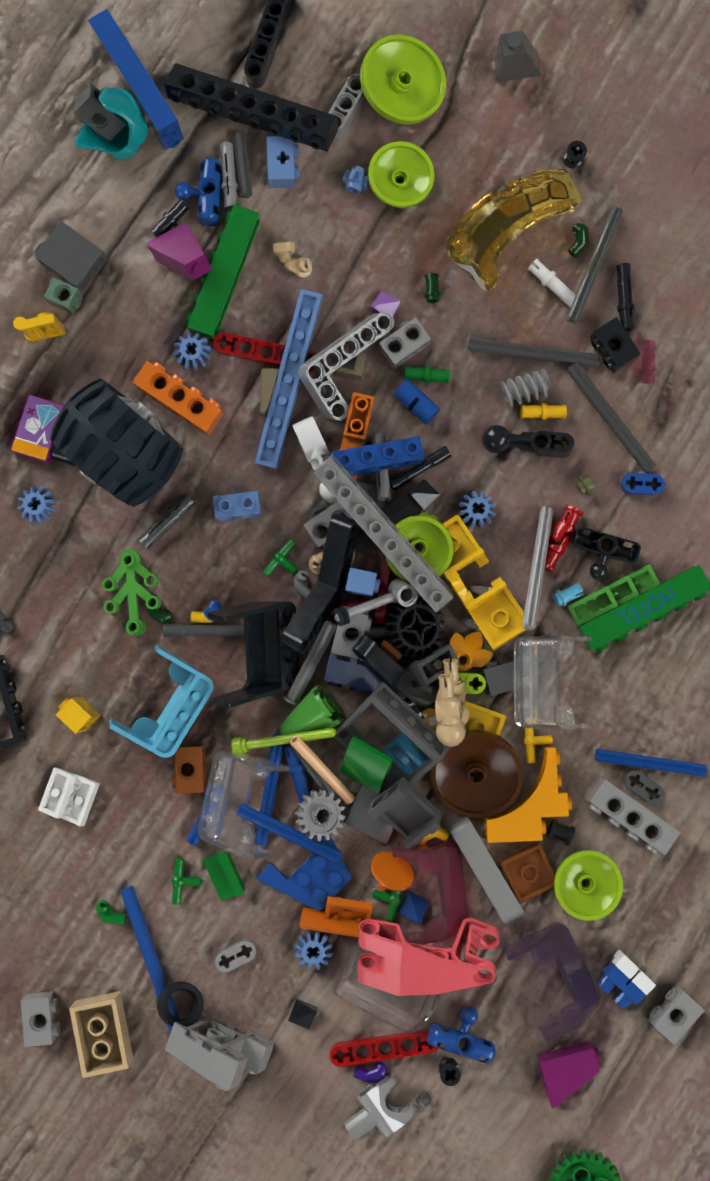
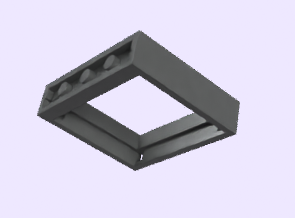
[334,682,451,788]

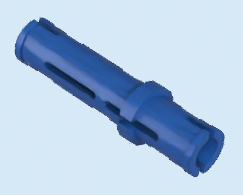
[283,745,311,803]

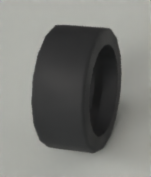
[157,981,204,1027]

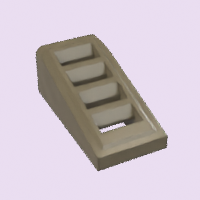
[260,368,279,417]

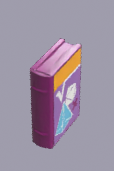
[10,394,64,465]

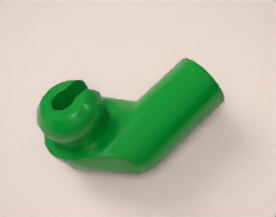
[96,900,126,925]

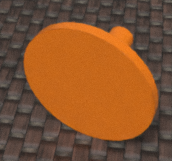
[371,851,414,891]

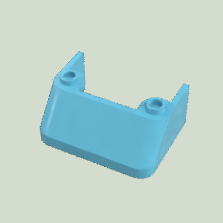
[109,644,214,758]

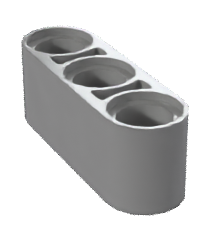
[329,74,365,140]

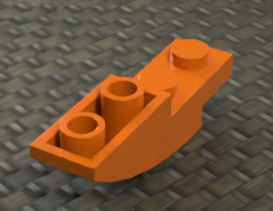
[340,392,375,480]

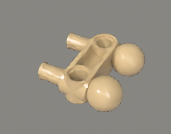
[435,658,470,747]

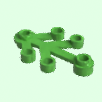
[102,549,161,636]

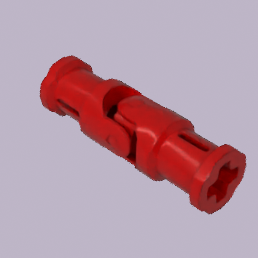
[544,504,584,573]

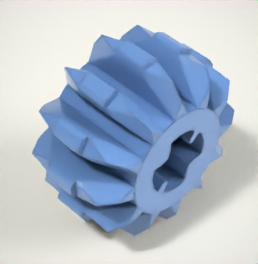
[173,332,212,371]
[17,486,57,524]
[458,491,496,529]
[294,930,333,970]

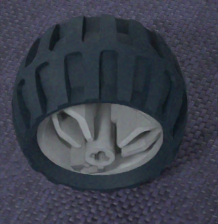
[50,378,183,507]

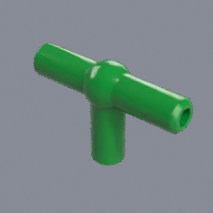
[262,539,298,577]
[172,858,201,905]
[372,890,402,923]

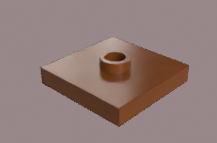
[498,842,555,904]

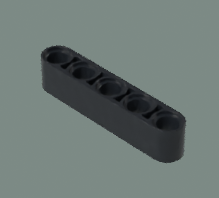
[244,0,293,89]

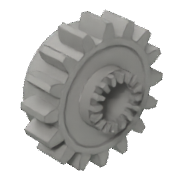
[294,790,346,841]

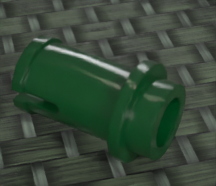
[424,273,442,303]

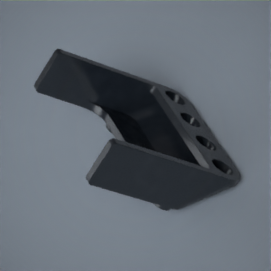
[207,601,299,708]

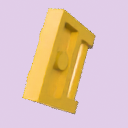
[13,312,66,342]

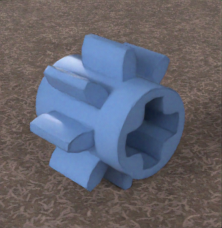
[342,166,369,195]

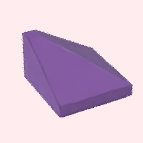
[371,291,401,317]

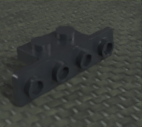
[355,491,423,551]

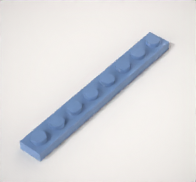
[255,289,323,469]

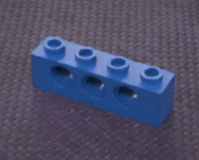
[329,436,425,476]

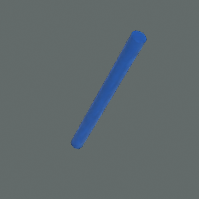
[120,885,180,1033]

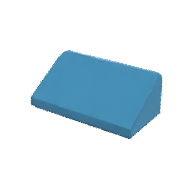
[383,732,428,776]

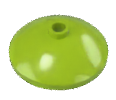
[368,141,435,208]
[385,515,453,582]
[554,850,623,921]

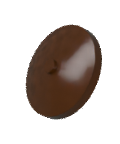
[431,730,523,818]

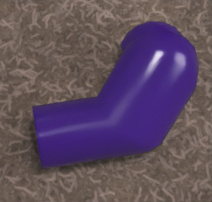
[353,1062,387,1084]

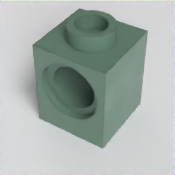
[44,277,82,314]

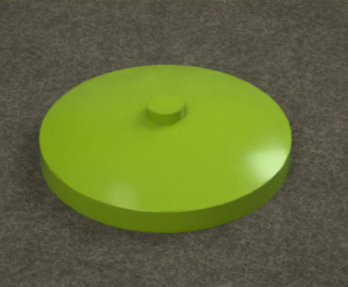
[360,34,446,125]

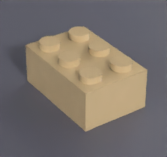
[69,991,133,1078]

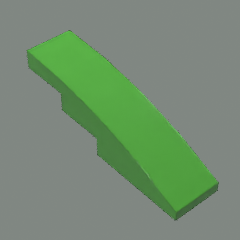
[568,564,661,626]

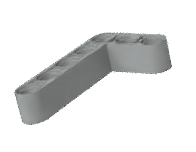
[298,312,394,420]

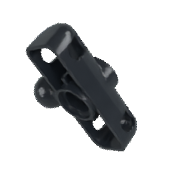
[572,527,641,580]

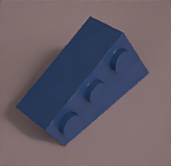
[324,653,382,693]

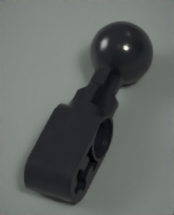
[482,425,574,458]

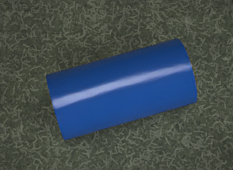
[393,379,441,425]

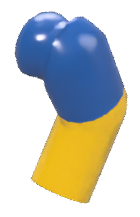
[191,600,221,623]

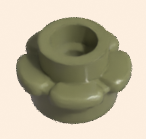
[576,475,596,496]

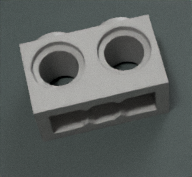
[379,317,431,370]
[303,501,354,549]

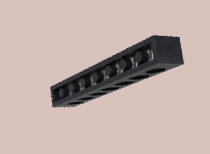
[164,63,338,152]

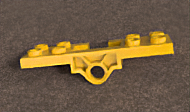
[443,514,527,651]

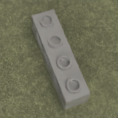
[585,777,681,855]

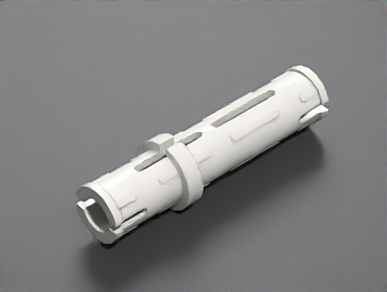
[527,259,576,308]

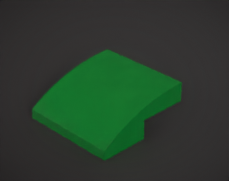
[340,736,393,794]

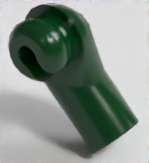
[568,223,589,257]
[148,595,173,624]

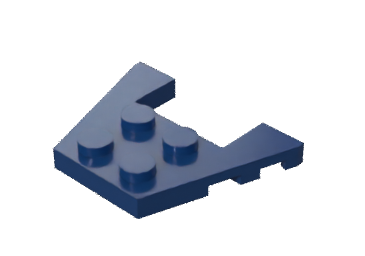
[256,814,352,911]

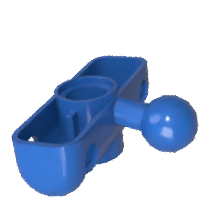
[175,158,222,226]
[427,1006,496,1063]

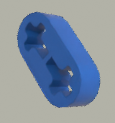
[620,473,665,496]

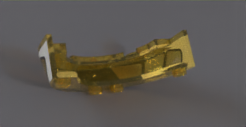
[446,169,583,291]

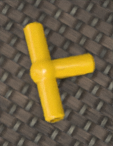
[524,718,553,764]

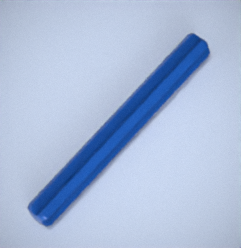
[255,733,284,846]
[595,749,707,777]
[237,804,342,863]

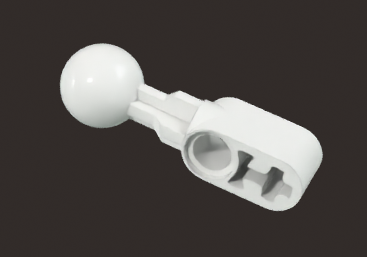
[292,416,337,503]

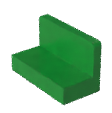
[203,848,246,901]

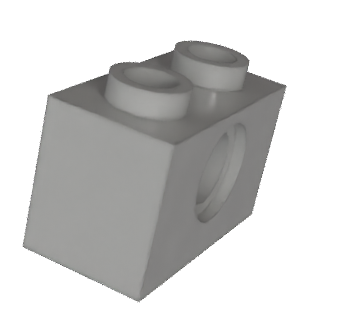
[331,605,372,659]
[648,986,705,1045]
[21,991,60,1047]

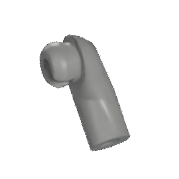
[294,570,311,599]

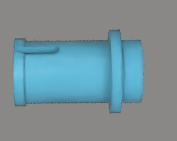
[553,583,584,606]

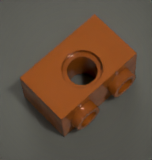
[171,745,206,794]

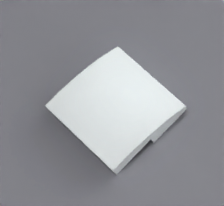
[38,767,100,826]

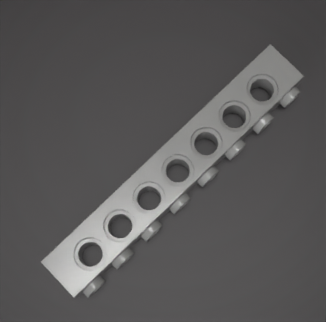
[313,454,453,612]

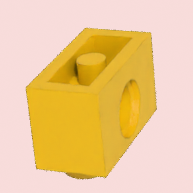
[55,697,101,734]

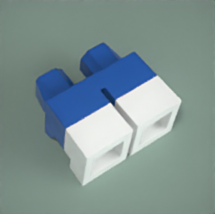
[597,949,656,1010]

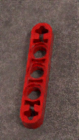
[213,333,317,373]
[330,1029,441,1067]

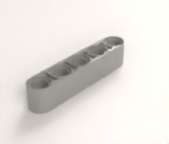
[448,817,524,925]

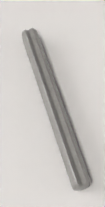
[522,506,553,630]

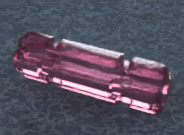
[642,340,656,384]

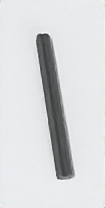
[566,206,623,324]
[468,338,600,367]
[567,363,656,473]

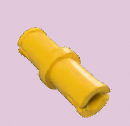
[520,403,567,421]

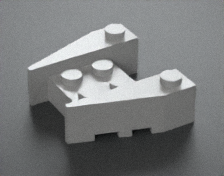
[165,1014,275,1091]

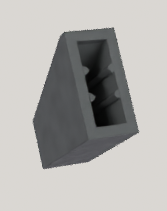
[494,31,541,82]

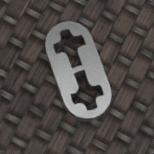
[215,939,257,972]

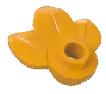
[449,631,493,672]

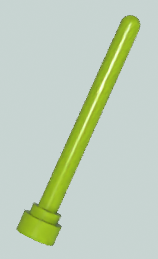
[231,728,336,756]

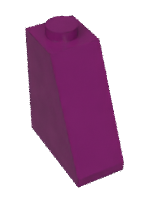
[147,222,212,280]
[537,1041,601,1108]

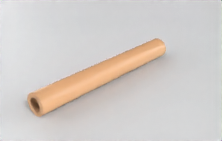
[290,736,355,805]

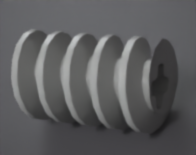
[500,369,550,407]

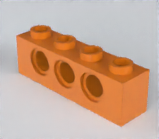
[132,361,224,436]

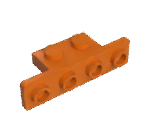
[300,896,387,938]

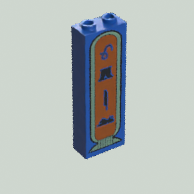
[88,9,184,150]

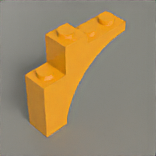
[484,746,572,843]

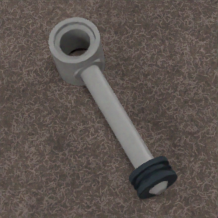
[333,579,418,626]

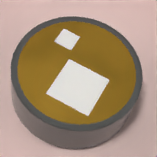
[421,707,438,729]

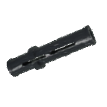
[616,263,635,332]

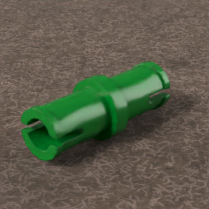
[405,365,450,384]

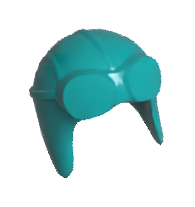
[74,87,148,161]

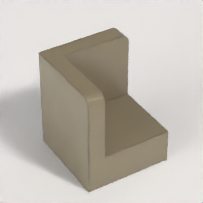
[335,353,366,381]

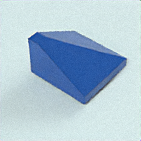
[399,891,429,924]

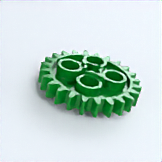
[548,1148,622,1181]

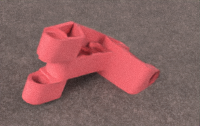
[357,918,500,996]

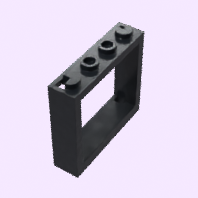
[0,655,28,749]

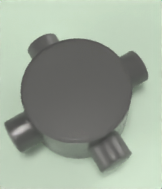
[415,1090,432,1109]

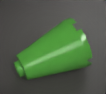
[280,684,344,735]

